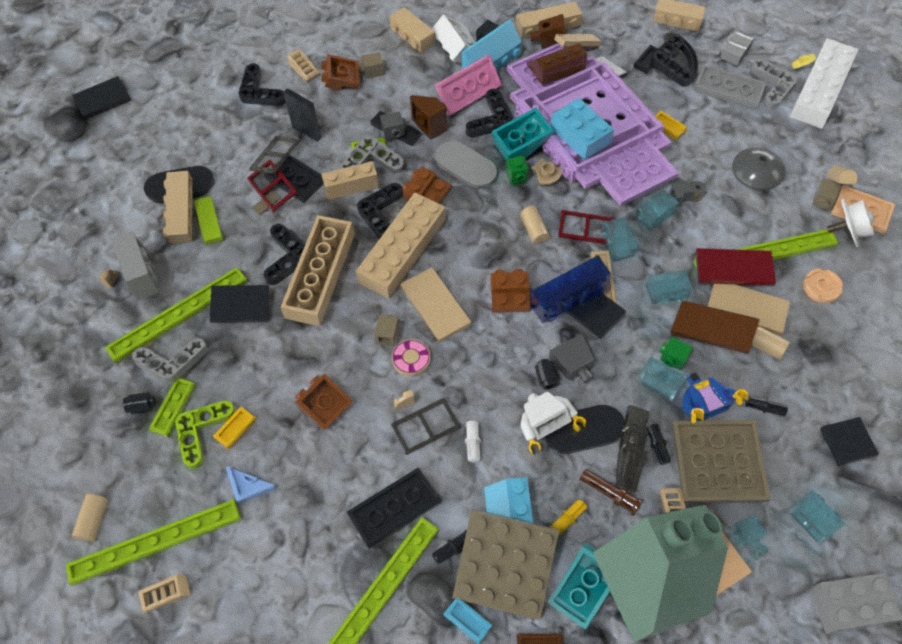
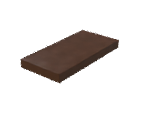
[671,300,760,354]

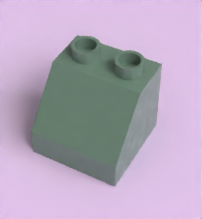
[593,505,728,643]

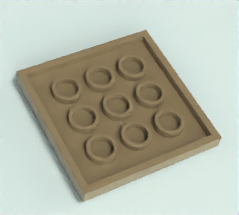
[672,420,771,504]
[452,509,559,620]

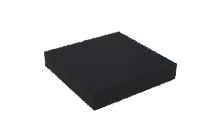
[820,417,879,466]

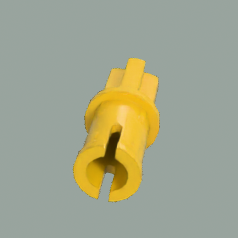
[549,500,587,537]

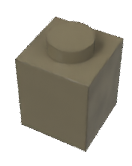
[359,52,385,79]
[812,178,840,210]
[374,315,399,347]

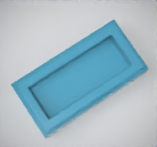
[443,598,493,644]

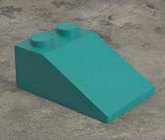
[492,107,554,161]
[548,542,610,630]

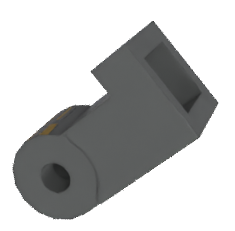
[669,181,706,208]

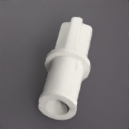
[465,421,481,463]

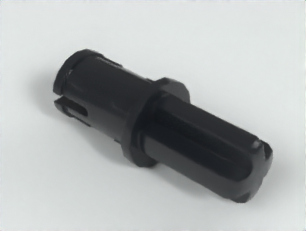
[744,394,788,417]
[645,424,671,465]
[432,530,467,564]

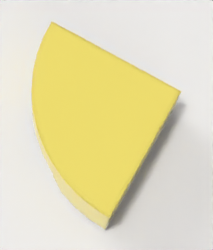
[792,54,816,69]

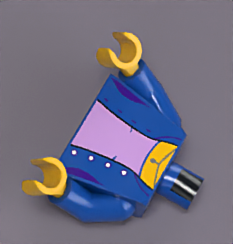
[682,373,749,423]

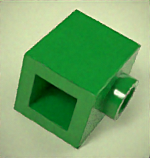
[506,155,529,185]
[659,337,693,371]

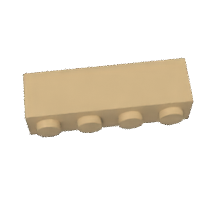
[516,1,582,39]
[163,171,192,244]

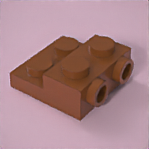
[321,54,360,90]
[402,166,452,204]
[490,269,530,313]
[294,373,353,431]

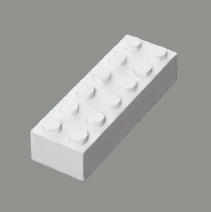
[790,38,859,129]

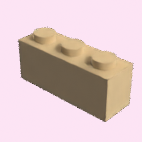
[653,0,705,32]
[390,7,435,53]
[322,161,379,200]

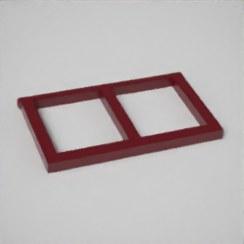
[247,159,298,212]
[558,210,616,245]

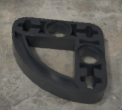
[651,34,698,87]

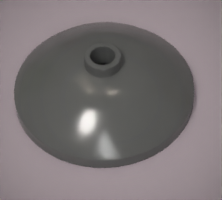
[732,147,786,191]

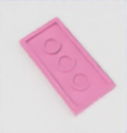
[435,55,502,116]

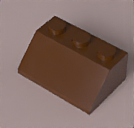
[527,43,587,85]

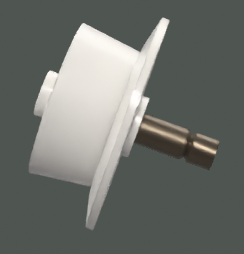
[827,198,874,248]

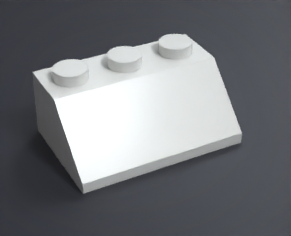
[432,14,476,63]

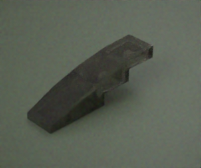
[615,405,649,492]

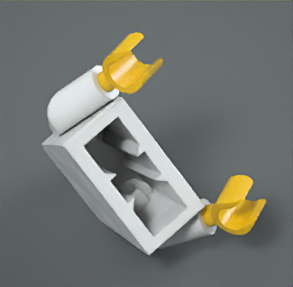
[521,392,586,455]

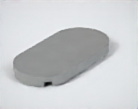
[435,141,497,188]

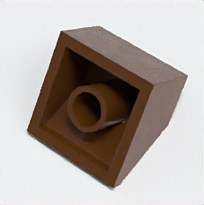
[410,95,447,140]

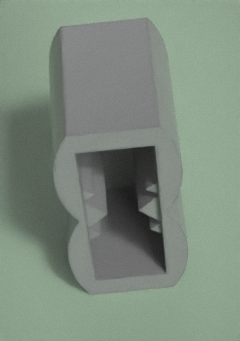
[720,31,754,66]

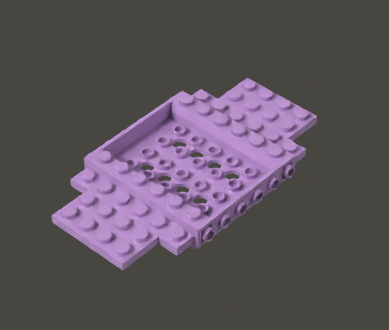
[506,43,679,206]

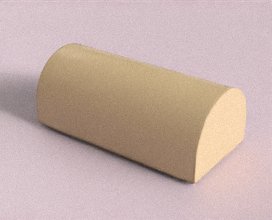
[827,165,858,185]
[520,206,550,244]
[752,326,790,360]
[71,494,108,542]

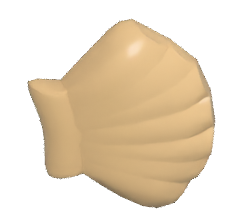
[531,158,562,185]

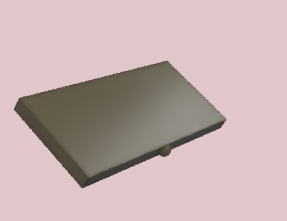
[252,191,281,215]

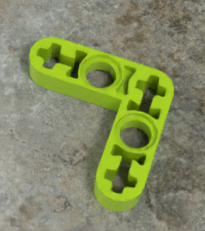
[175,401,236,470]

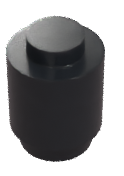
[535,359,559,390]
[123,391,156,414]

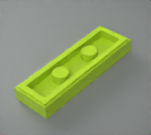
[194,196,223,245]
[149,378,196,438]

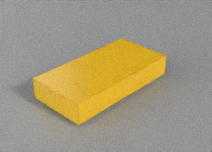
[655,110,688,141]
[213,406,257,450]

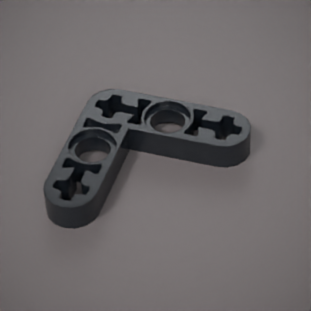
[238,63,286,106]
[466,89,512,138]
[357,183,403,239]
[264,224,305,285]

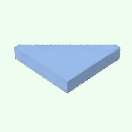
[226,466,275,504]

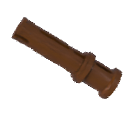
[579,468,643,517]

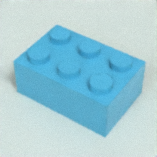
[551,98,614,160]

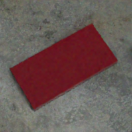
[695,248,776,286]

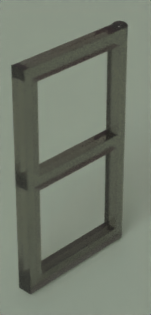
[249,136,301,174]
[391,398,462,455]

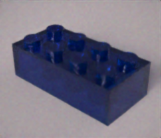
[531,255,611,324]

